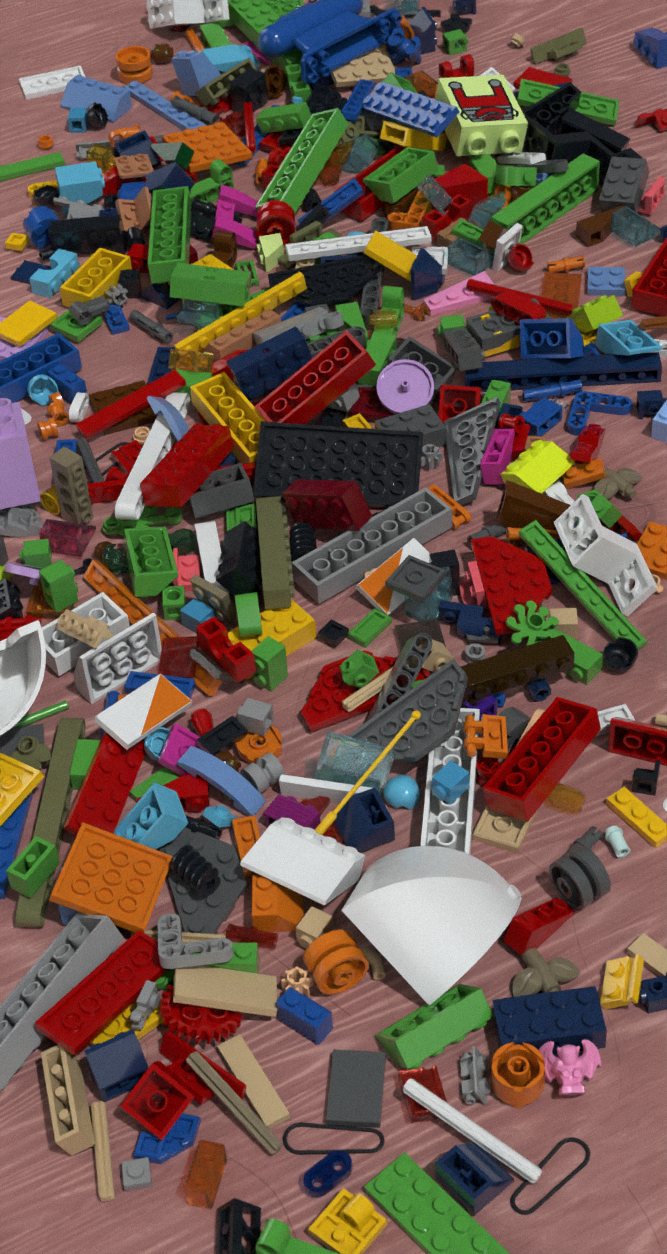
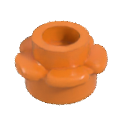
[37,135,54,150]

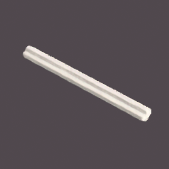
[403,1078,542,1183]

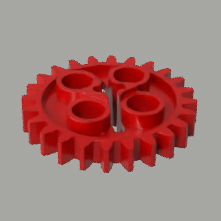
[159,985,243,1045]

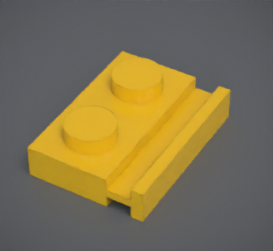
[600,954,644,1010]

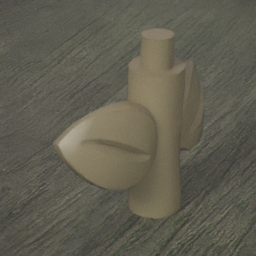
[595,466,642,500]
[512,948,580,997]

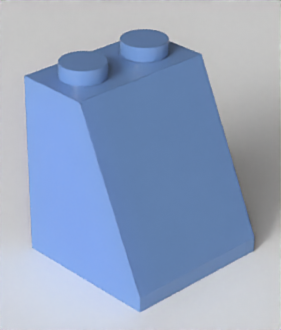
[171,50,222,96]

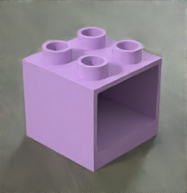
[0,398,41,509]

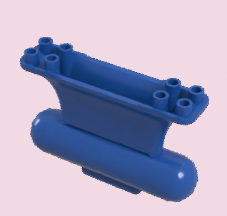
[258,0,402,84]

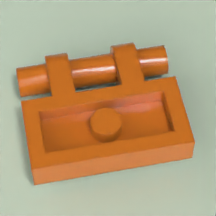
[463,714,508,759]

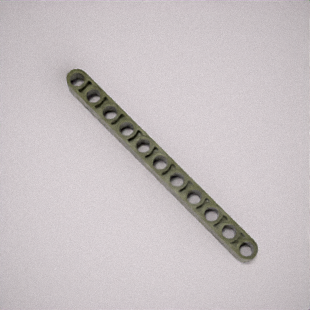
[16,718,86,927]

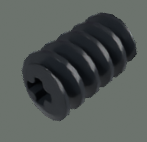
[289,523,317,562]
[170,845,221,897]

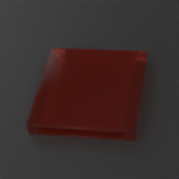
[158,636,199,678]

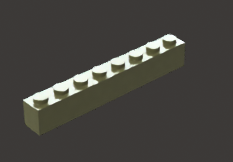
[256,496,295,609]

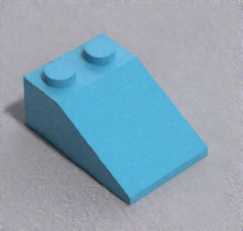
[201,44,260,72]
[595,320,662,355]
[113,782,188,850]

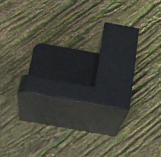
[632,759,661,796]

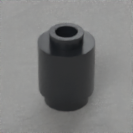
[303,188,322,211]
[125,227,145,250]

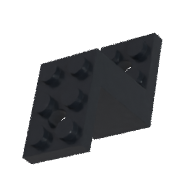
[522,119,617,188]

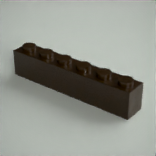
[460,635,575,704]

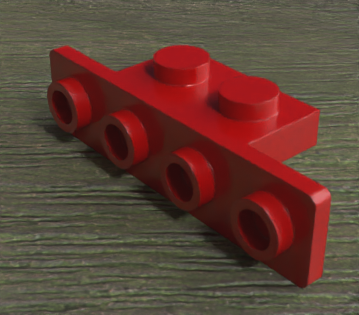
[160,1031,247,1105]

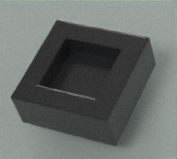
[318,619,349,647]

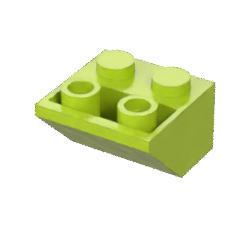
[566,295,623,334]

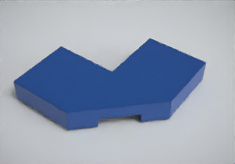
[133,1114,201,1164]

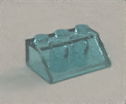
[313,730,396,797]

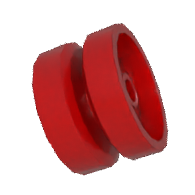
[256,200,295,246]

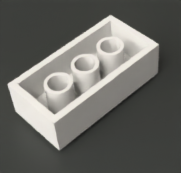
[42,592,130,676]

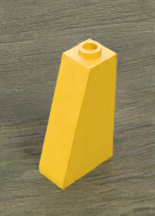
[380,121,448,151]

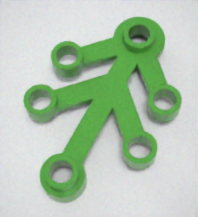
[102,506,182,537]

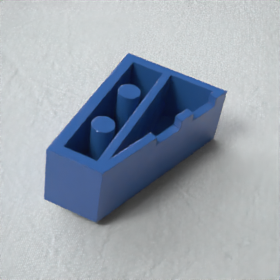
[633,27,667,69]

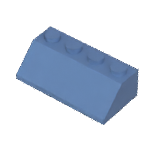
[60,75,132,123]

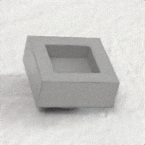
[121,1157,152,1192]

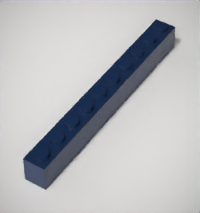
[464,352,662,392]

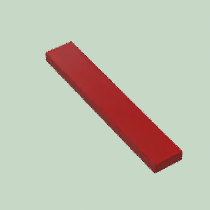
[76,369,186,439]

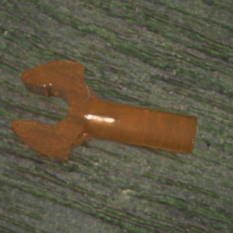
[404,304,430,321]

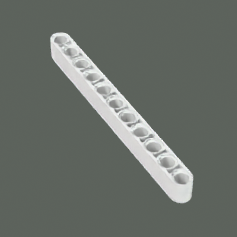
[115,393,190,520]

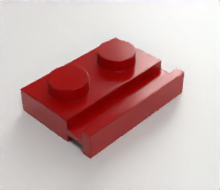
[111,440,142,473]

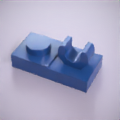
[102,304,130,335]

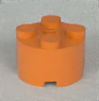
[491,1042,545,1109]

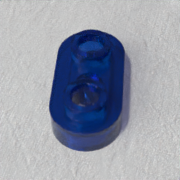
[303,1150,353,1197]

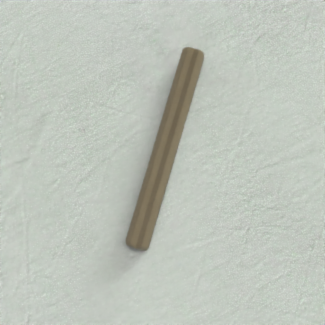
[186,1052,283,1155]

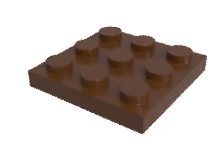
[89,380,158,436]

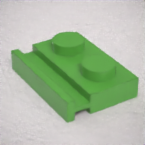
[226,503,258,531]

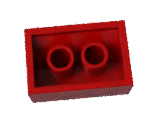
[608,717,667,766]

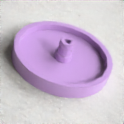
[377,359,434,414]
[5,562,43,586]

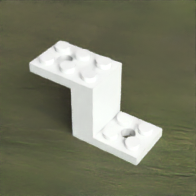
[146,0,229,29]
[554,494,658,616]

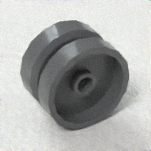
[549,846,611,911]

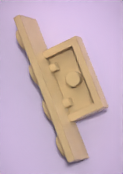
[56,609,115,649]

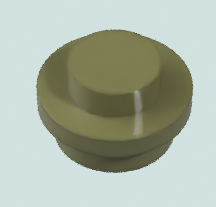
[554,63,570,77]

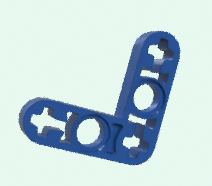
[567,391,632,436]

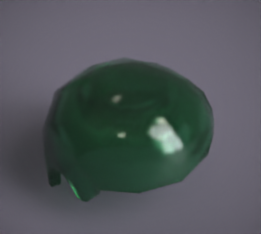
[168,528,197,556]
[102,544,129,575]

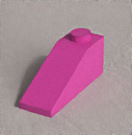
[480,429,515,485]

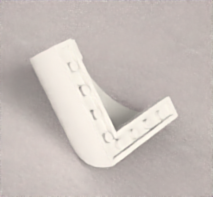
[0,620,46,735]
[342,846,522,1005]

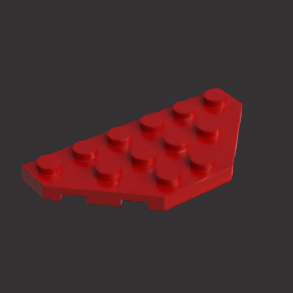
[471,536,552,635]
[301,651,430,732]

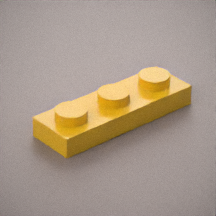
[606,787,667,848]

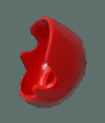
[507,243,534,272]

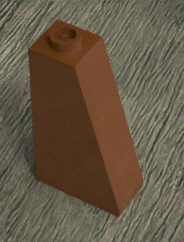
[497,481,571,530]

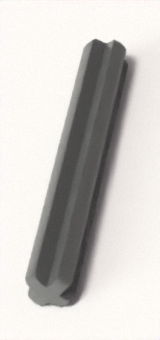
[77,438,104,483]

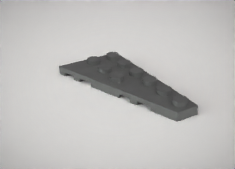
[444,397,501,506]

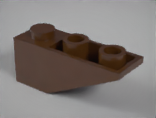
[576,205,624,248]

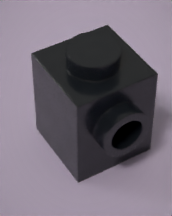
[119,269,141,299]

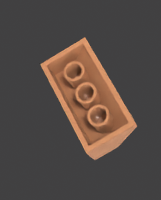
[202,309,282,362]

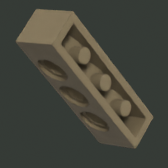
[49,446,94,529]

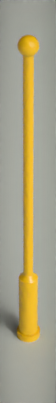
[315,710,421,835]

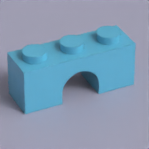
[29,249,79,298]

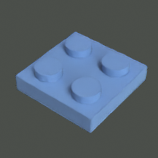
[587,266,625,296]

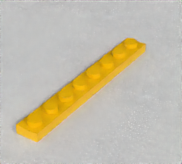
[174,272,307,362]

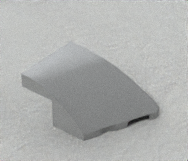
[0,503,48,537]

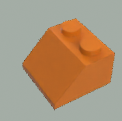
[252,875,304,933]

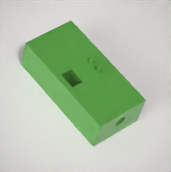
[170,263,251,307]

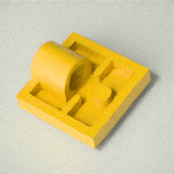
[308,1188,388,1254]

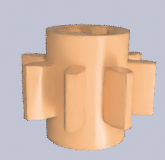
[281,966,314,996]

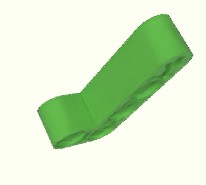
[189,159,234,204]
[371,286,405,337]
[234,592,262,637]
[255,1218,339,1254]

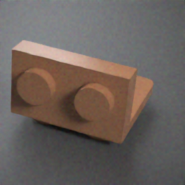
[114,154,154,179]
[115,187,152,234]

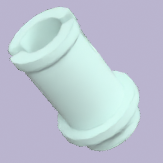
[605,826,631,858]

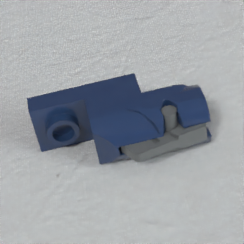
[439,600,503,644]

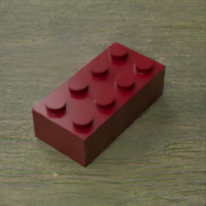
[282,479,372,531]

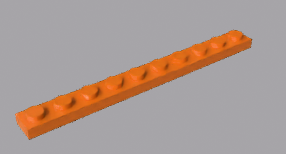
[83,559,224,696]

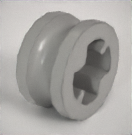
[465,643,485,664]

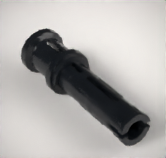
[191,198,243,224]

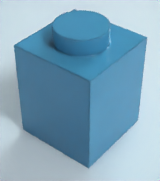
[68,107,89,133]
[180,598,215,633]
[432,761,469,805]

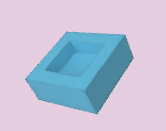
[203,805,237,828]

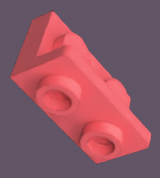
[638,177,666,215]
[170,548,201,591]
[460,561,487,609]

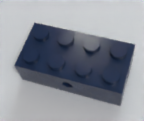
[226,326,312,401]
[492,986,607,1055]

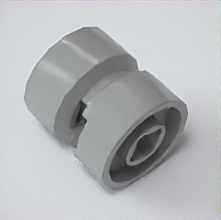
[240,753,285,793]

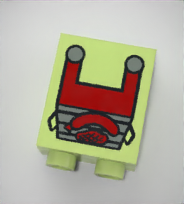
[435,75,528,156]

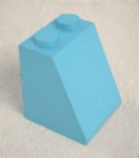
[55,161,105,216]

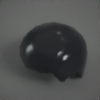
[86,102,108,128]
[32,185,59,208]
[602,637,638,673]

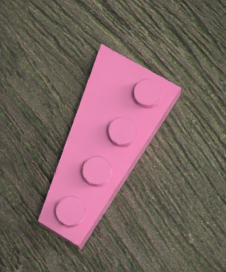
[424,271,495,316]

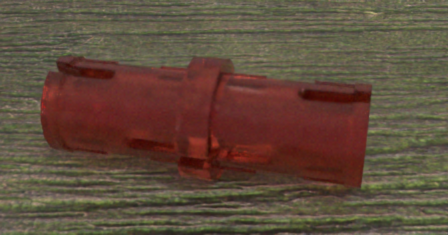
[226,923,278,949]

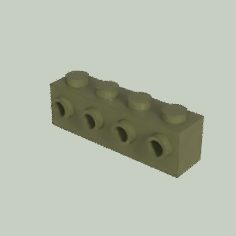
[196,58,258,107]

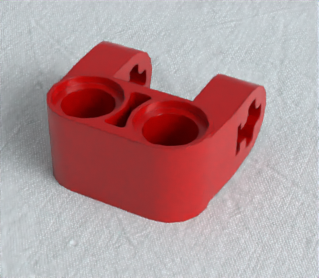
[439,54,474,78]

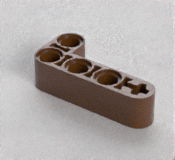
[213,230,237,268]

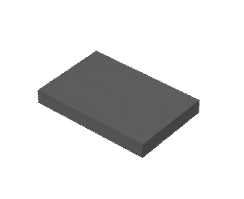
[326,1049,386,1128]

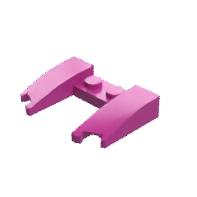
[212,184,259,249]

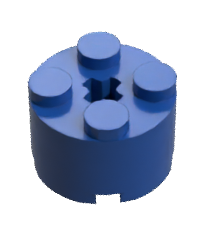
[23,206,60,249]

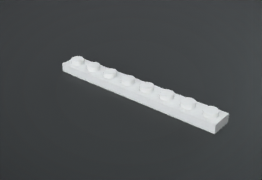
[285,226,432,261]

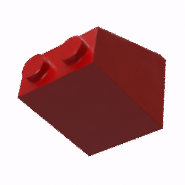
[432,164,488,214]

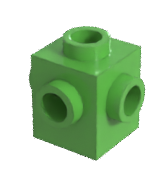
[340,649,379,689]

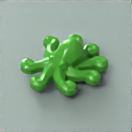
[506,601,559,646]

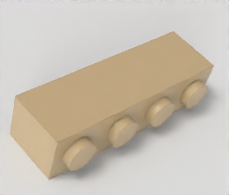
[41,1045,95,1156]

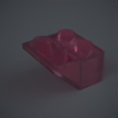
[39,519,96,557]

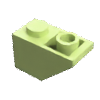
[257,233,284,272]

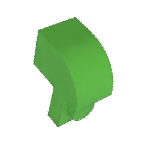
[495,165,537,186]

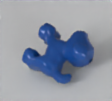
[387,28,422,64]

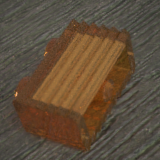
[183,1140,228,1209]

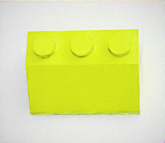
[500,440,575,494]

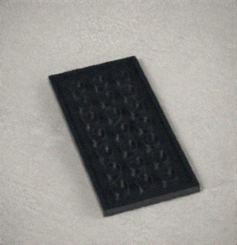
[253,422,423,508]

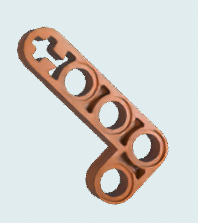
[388,184,433,231]

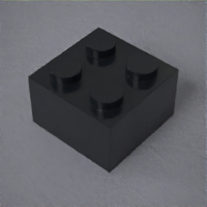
[229,68,268,116]

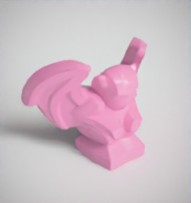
[538,1039,601,1096]

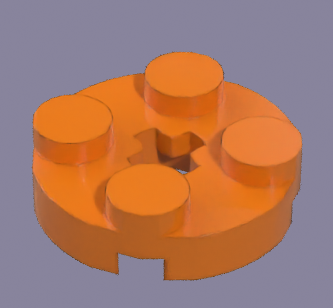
[236,725,282,764]

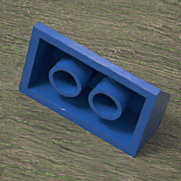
[520,318,583,359]

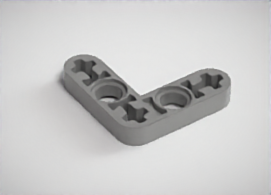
[158,913,234,969]

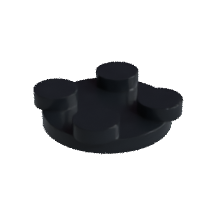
[441,13,472,33]

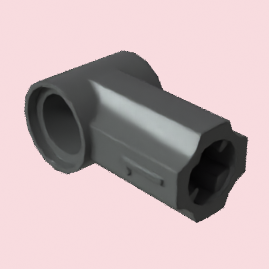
[69,296,109,325]

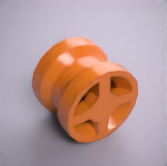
[37,417,59,441]

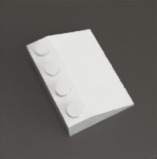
[73,612,164,704]
[240,817,365,905]

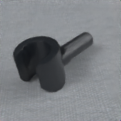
[74,558,92,575]

